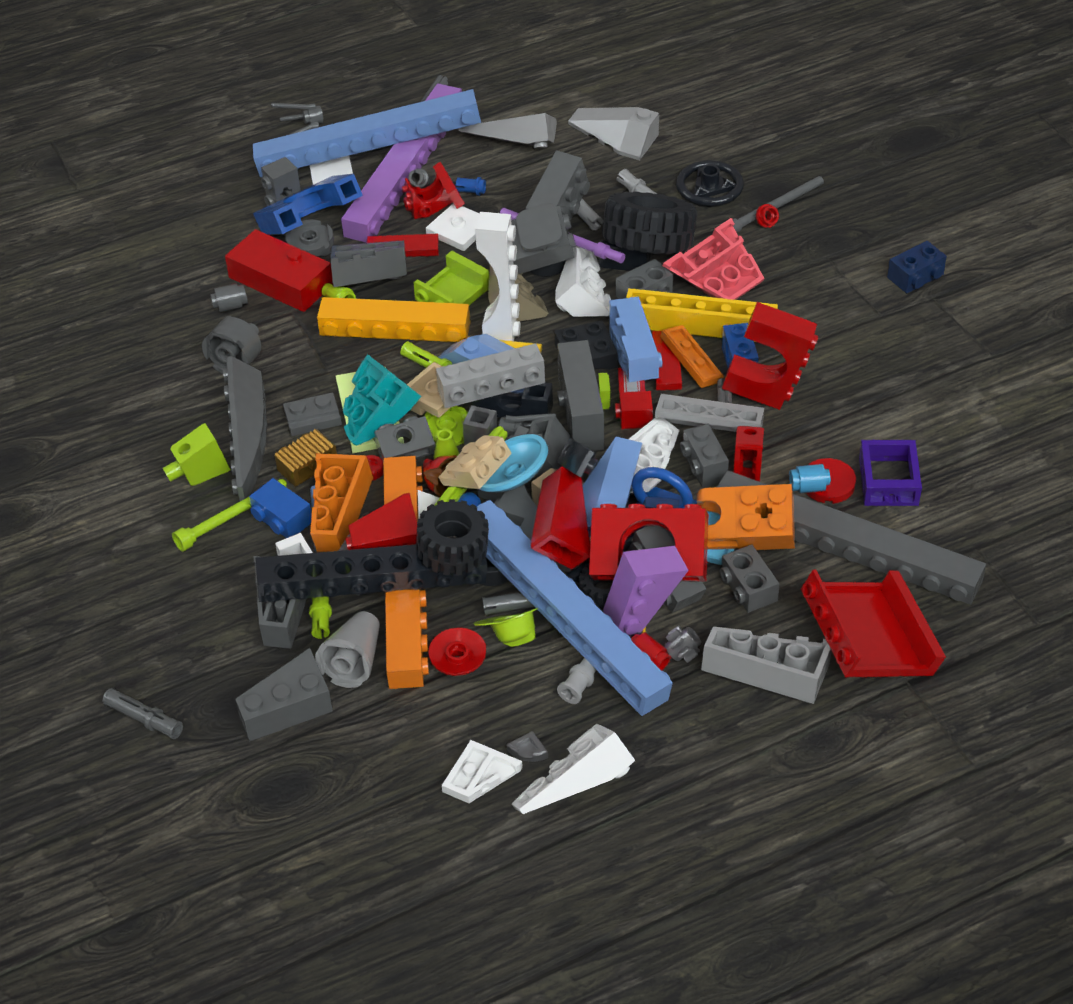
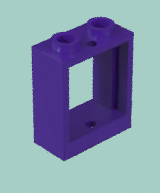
[859,440,922,506]

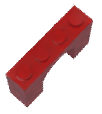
[722,302,818,410]
[589,504,709,582]

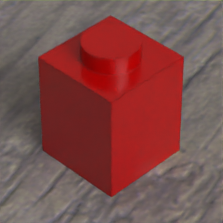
[615,391,653,429]

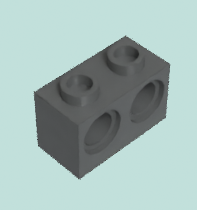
[616,259,673,299]
[719,545,779,613]

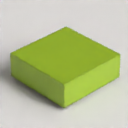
[598,373,610,409]

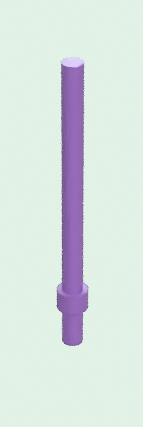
[500,208,625,263]

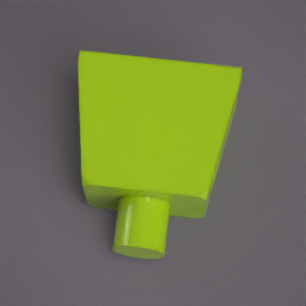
[163,423,230,486]

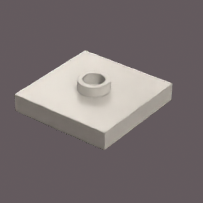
[426,203,479,251]

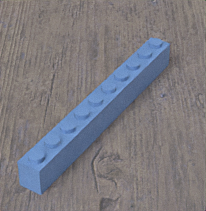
[253,89,481,177]
[477,500,673,716]

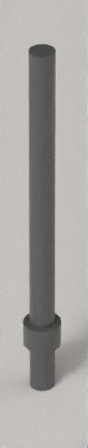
[712,176,824,234]

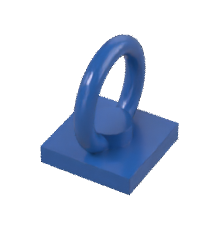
[632,467,697,532]

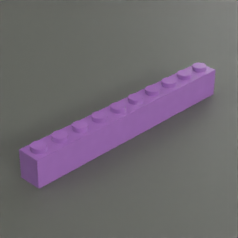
[341,83,462,243]

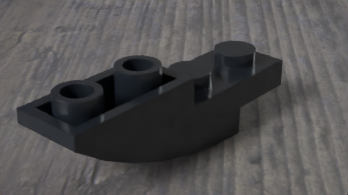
[557,438,598,477]

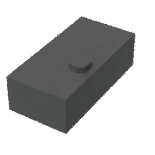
[557,340,604,451]

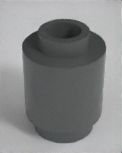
[210,283,248,312]

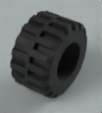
[416,499,489,576]

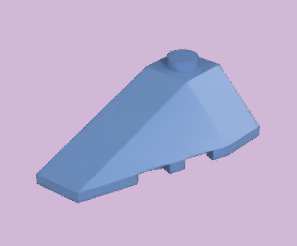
[583,437,642,538]

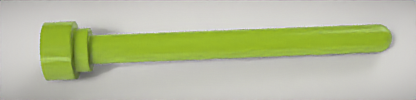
[172,479,287,552]

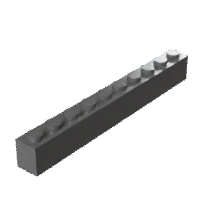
[717,470,987,605]

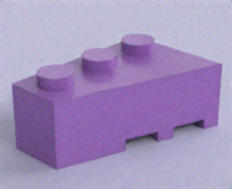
[603,546,689,635]

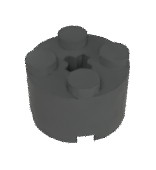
[202,316,261,373]

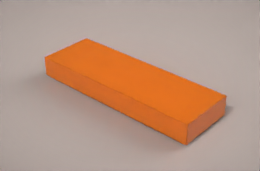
[660,325,724,388]

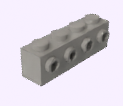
[436,343,545,408]

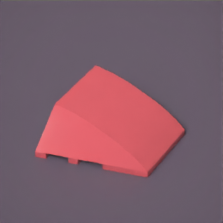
[662,218,764,300]

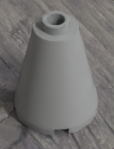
[315,611,380,688]

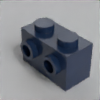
[887,241,947,294]

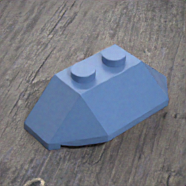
[439,334,524,393]

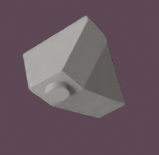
[568,107,659,161]
[459,113,557,149]

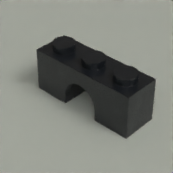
[471,382,553,418]

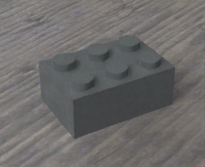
[526,150,590,230]

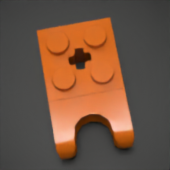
[696,484,795,550]

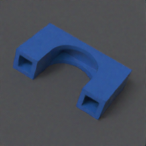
[253,174,363,235]

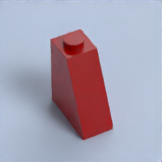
[345,493,417,550]

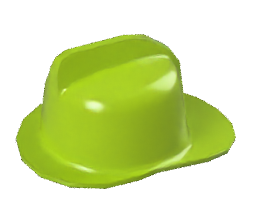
[473,608,538,647]

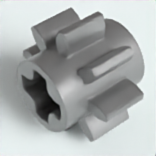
[665,625,701,663]

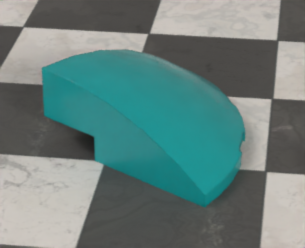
[343,354,422,446]

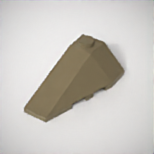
[488,265,549,321]

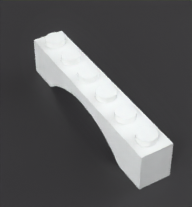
[475,212,521,341]

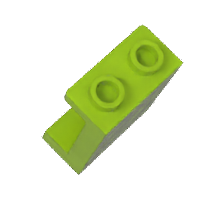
[414,251,489,305]

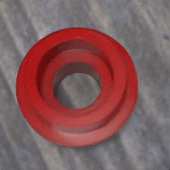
[756,204,779,228]

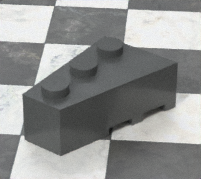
[331,240,407,287]
[253,556,307,649]

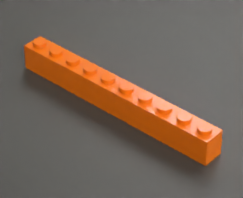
[384,456,429,689]

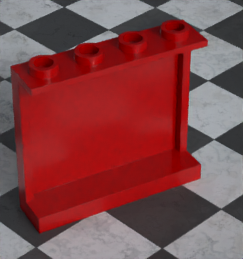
[801,569,946,677]

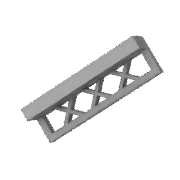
[655,394,764,432]

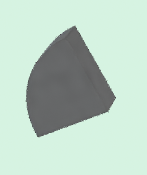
[507,731,548,762]

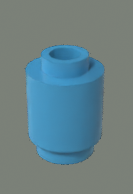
[789,464,831,493]

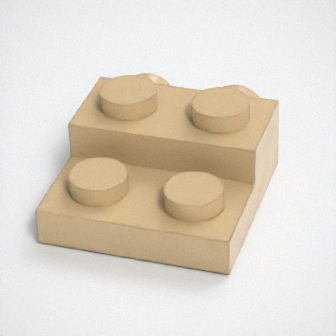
[407,362,451,418]
[438,435,512,489]

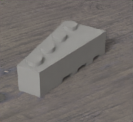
[701,627,832,704]

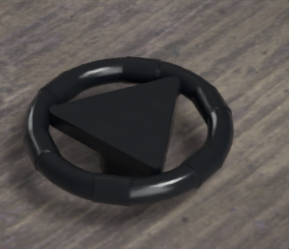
[676,160,744,207]

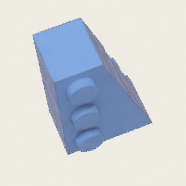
[609,296,663,382]

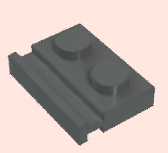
[283,392,342,436]

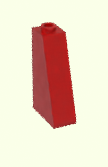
[531,467,590,569]

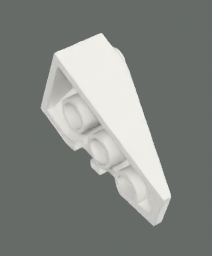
[555,246,611,317]
[629,417,679,493]
[512,724,635,814]

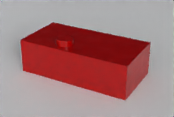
[225,229,333,312]

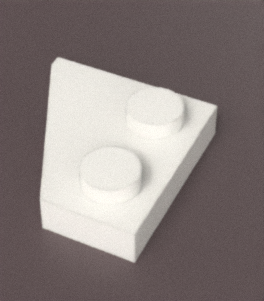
[442,740,522,803]

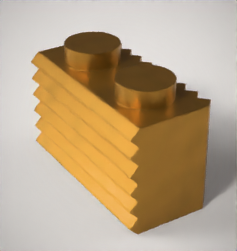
[274,429,337,487]

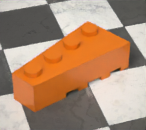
[310,453,373,552]

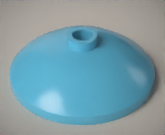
[480,434,548,493]

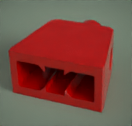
[734,426,764,482]

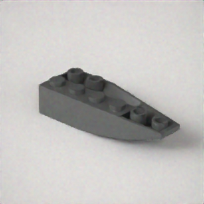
[223,356,267,501]

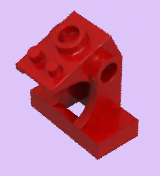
[402,162,465,219]

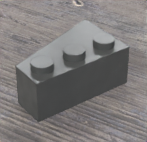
[628,525,706,613]
[235,648,333,742]

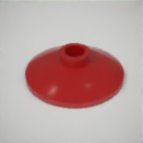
[429,628,486,676]

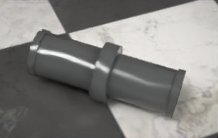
[408,169,431,187]

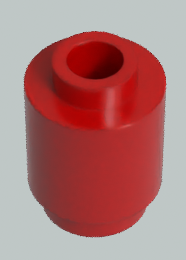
[631,632,671,671]

